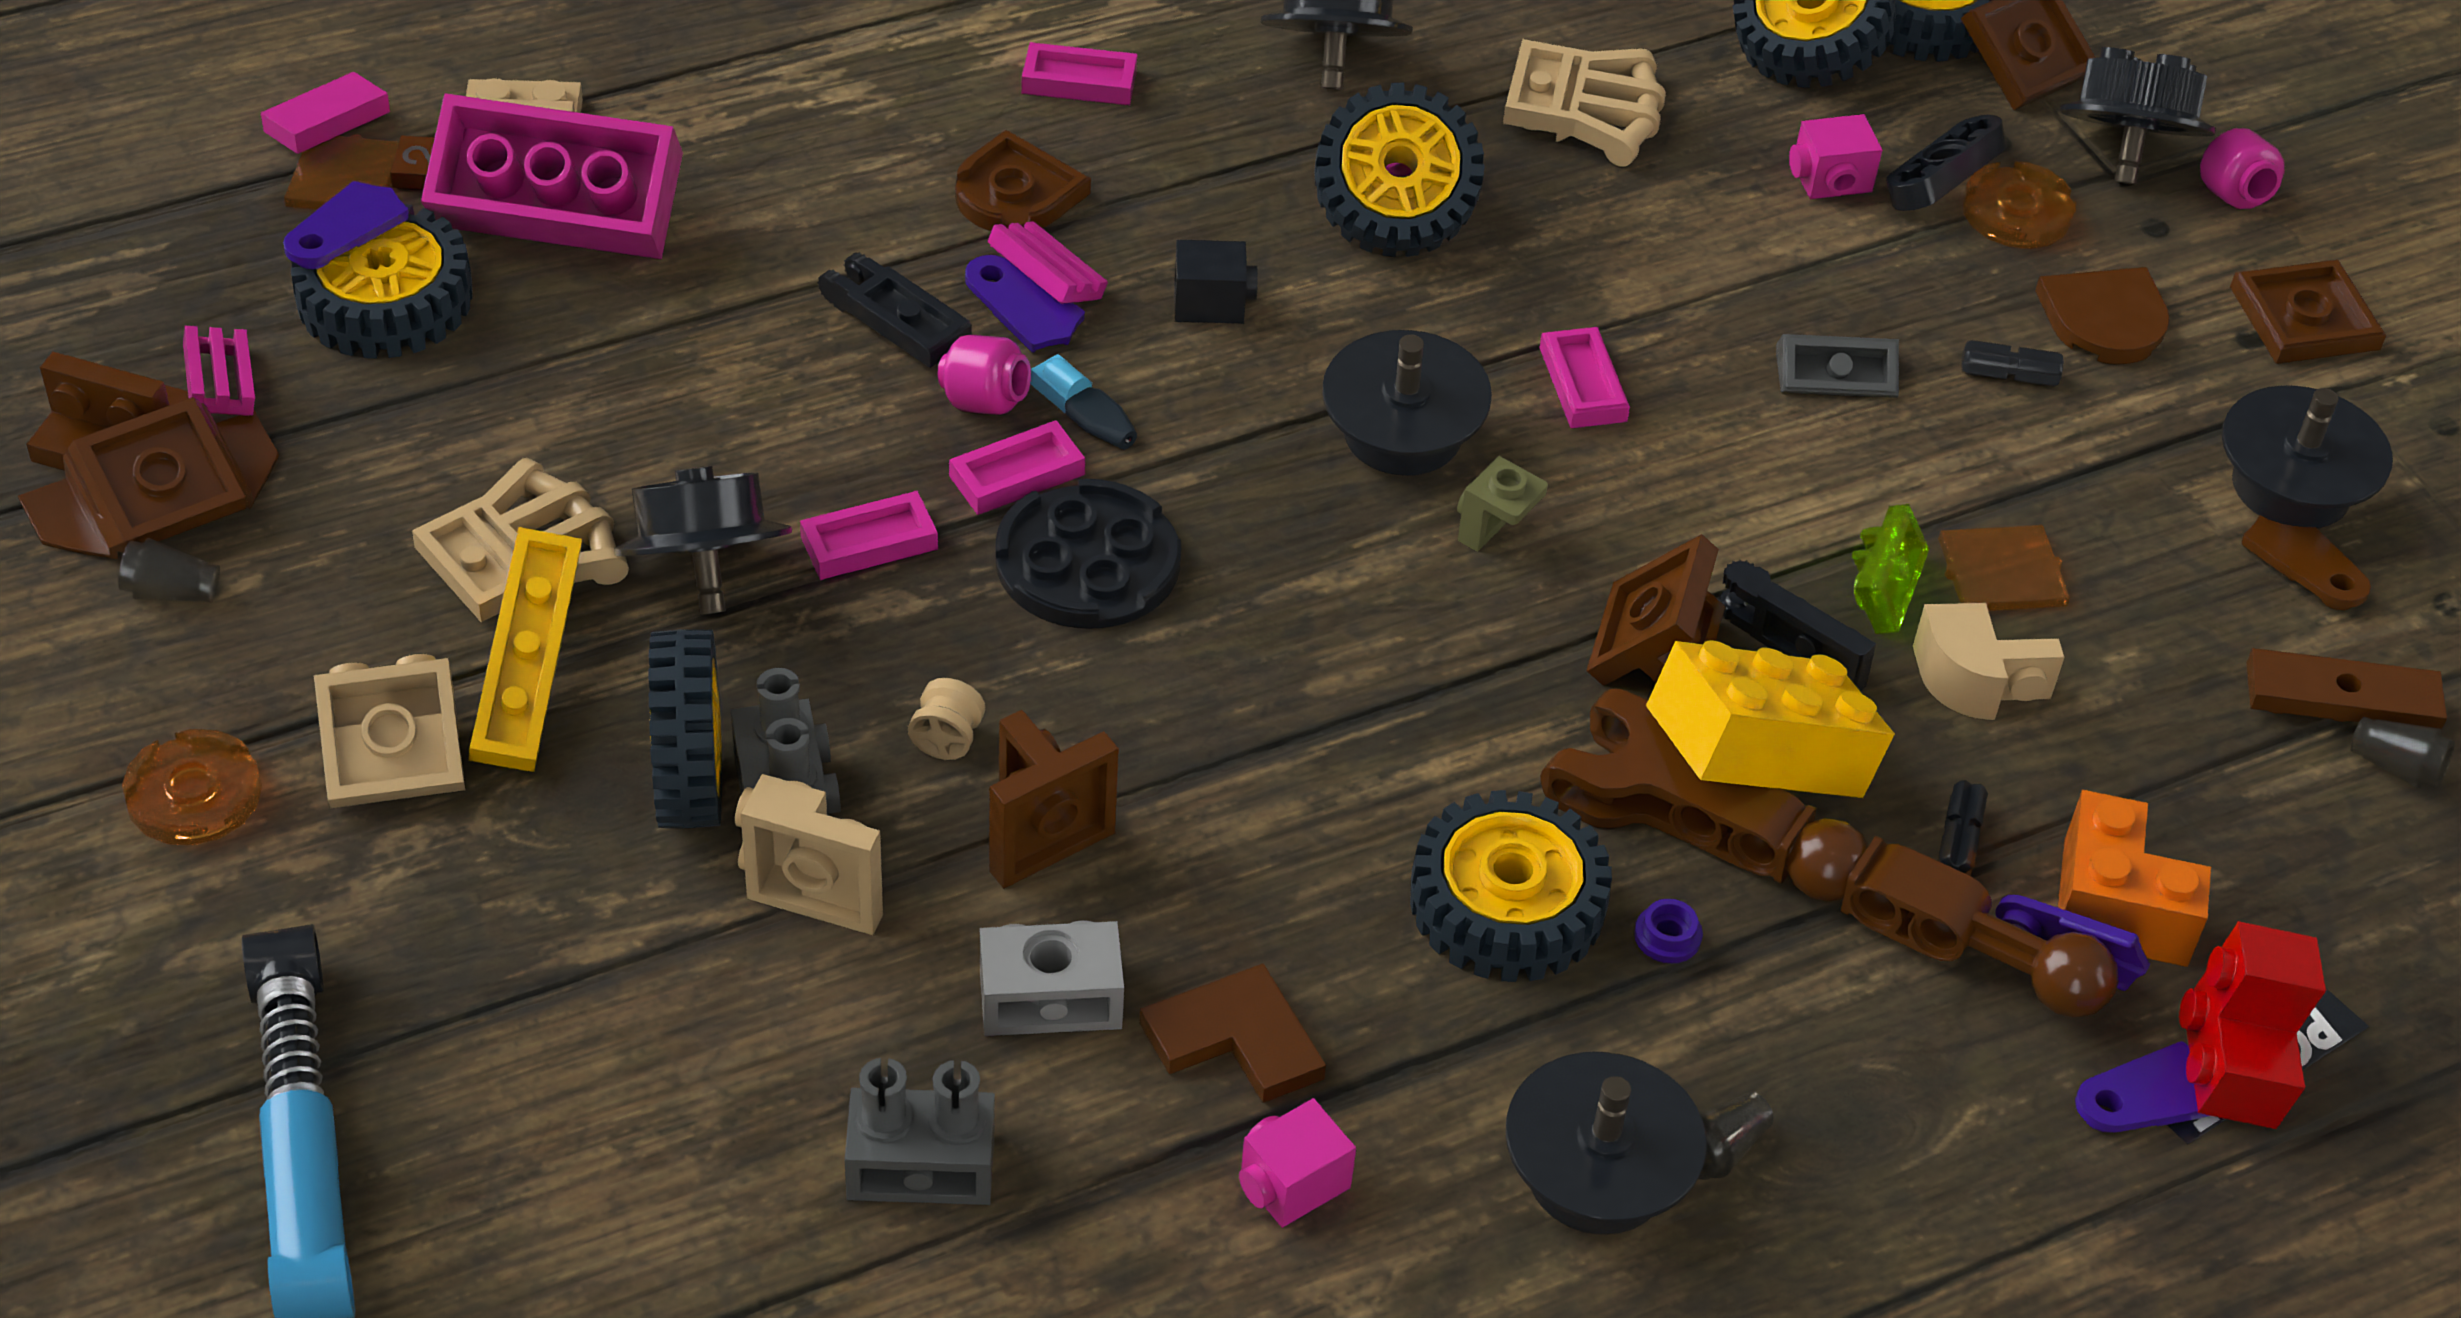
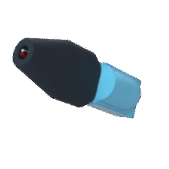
[1031,354,1137,450]

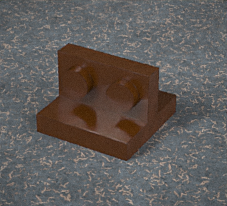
[26,351,189,471]
[1586,534,1725,686]
[989,710,1119,889]

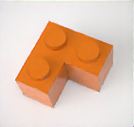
[2058,789,2211,967]

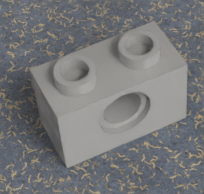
[980,920,1124,1036]

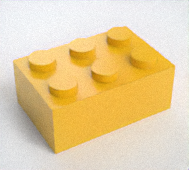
[1646,640,1895,798]

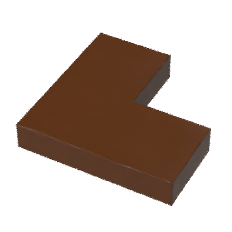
[1139,963,1326,1103]

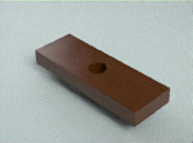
[2246,648,2447,733]

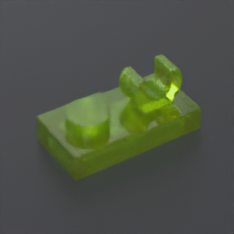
[1852,504,1929,634]

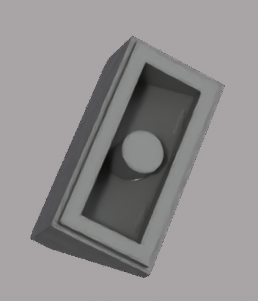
[1776,334,1899,398]

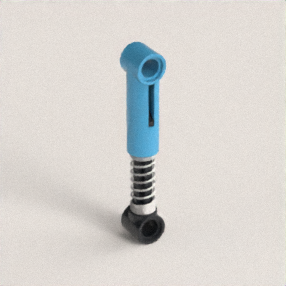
[242,924,355,1318]

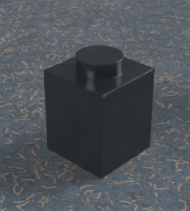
[1174,240,1258,324]

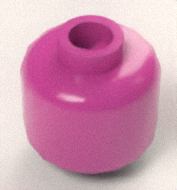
[2200,128,2285,209]
[938,335,1031,415]

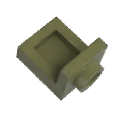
[1457,456,1548,552]

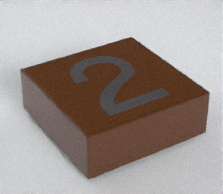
[390,135,435,190]

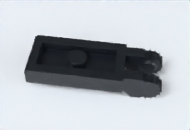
[817,252,972,368]
[1719,559,1876,692]

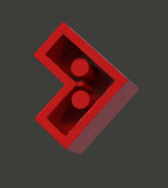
[2179,921,2326,1129]

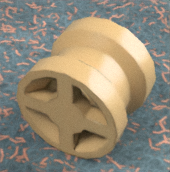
[908,678,985,760]

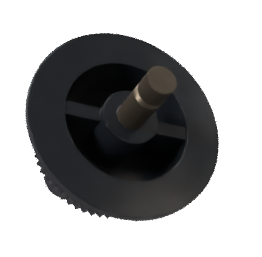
[2059,47,2216,185]

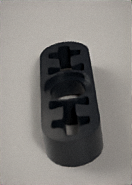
[1886,115,2007,211]

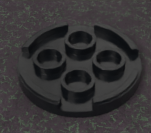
[995,479,1181,629]

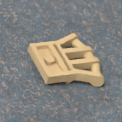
[1503,39,1666,167]
[412,458,629,622]

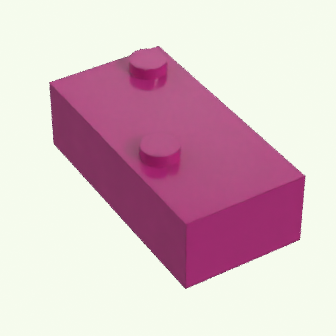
[421,93,683,259]

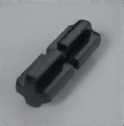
[1961,340,2064,387]
[1938,780,1988,876]

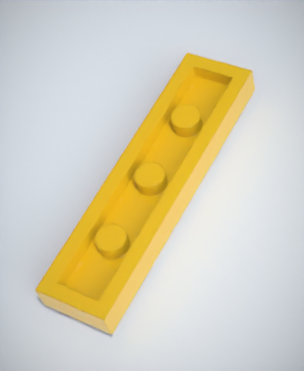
[469,527,582,772]

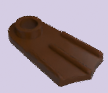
[2242,515,2371,610]

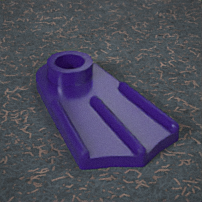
[283,181,409,269]
[965,255,1085,353]
[1995,895,2150,991]
[2075,1041,2210,1132]

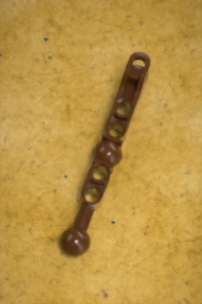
[1540,689,2119,1018]

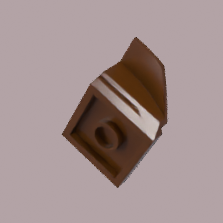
[18,397,279,559]

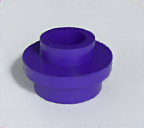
[1634,899,1703,963]

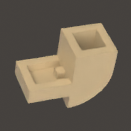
[1913,603,2065,720]

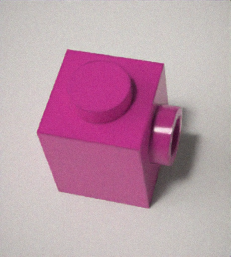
[1789,114,1882,199]
[1239,1098,1356,1228]

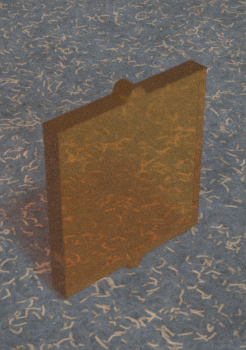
[284,134,399,210]
[1938,525,2070,611]

